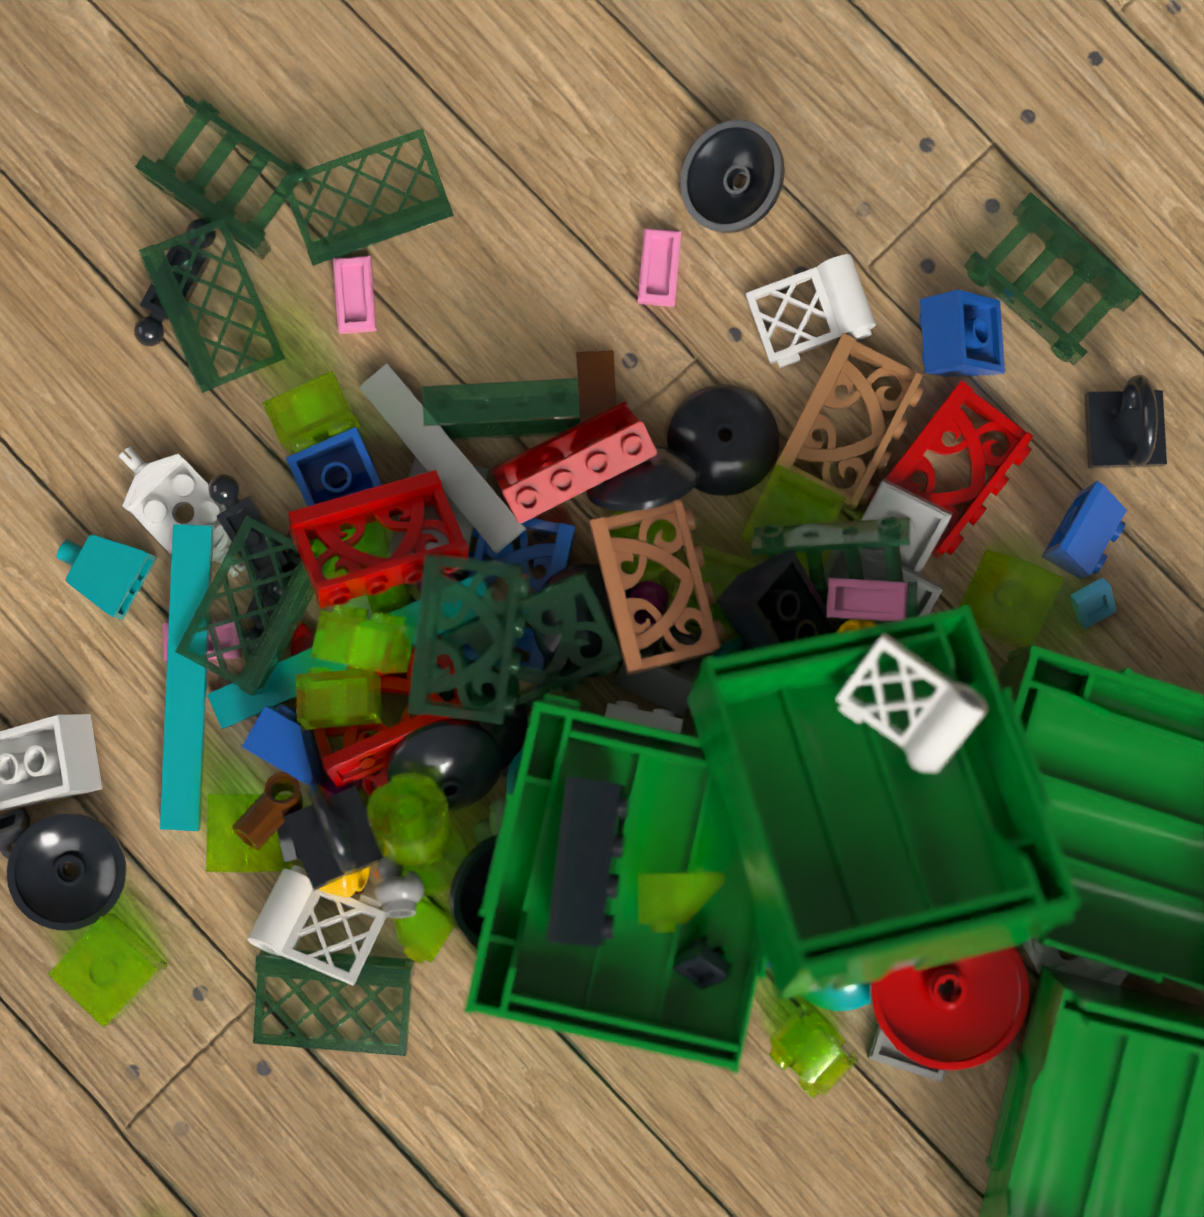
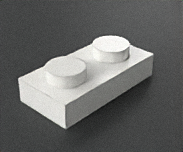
[605,701,683,734]

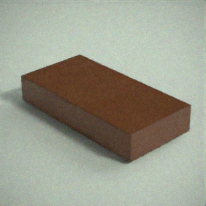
[576,350,616,423]

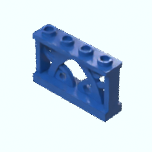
[447,518,575,677]

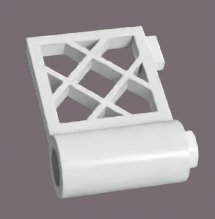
[745,254,876,368]
[836,634,987,773]
[247,866,387,986]

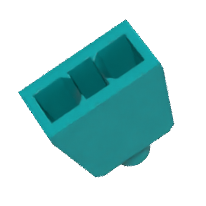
[56,534,157,620]

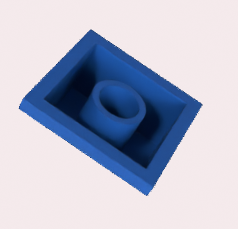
[919,289,1005,377]
[286,427,383,507]
[1041,481,1127,579]
[242,704,325,786]

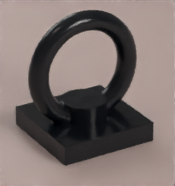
[1084,375,1167,469]
[283,784,386,891]

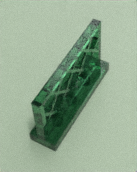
[281,128,454,266]
[138,218,285,393]
[175,516,332,696]
[253,949,415,1056]

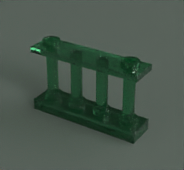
[135,95,314,260]
[963,192,1143,366]
[422,378,580,441]
[751,516,919,621]

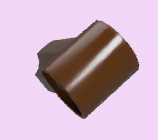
[232,772,303,851]

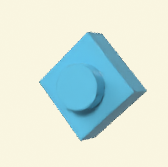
[1070,577,1117,629]

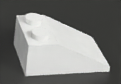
[0,714,102,811]

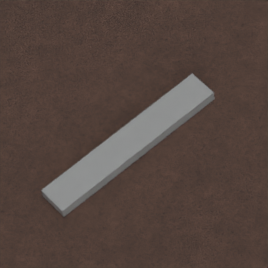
[359,363,526,553]

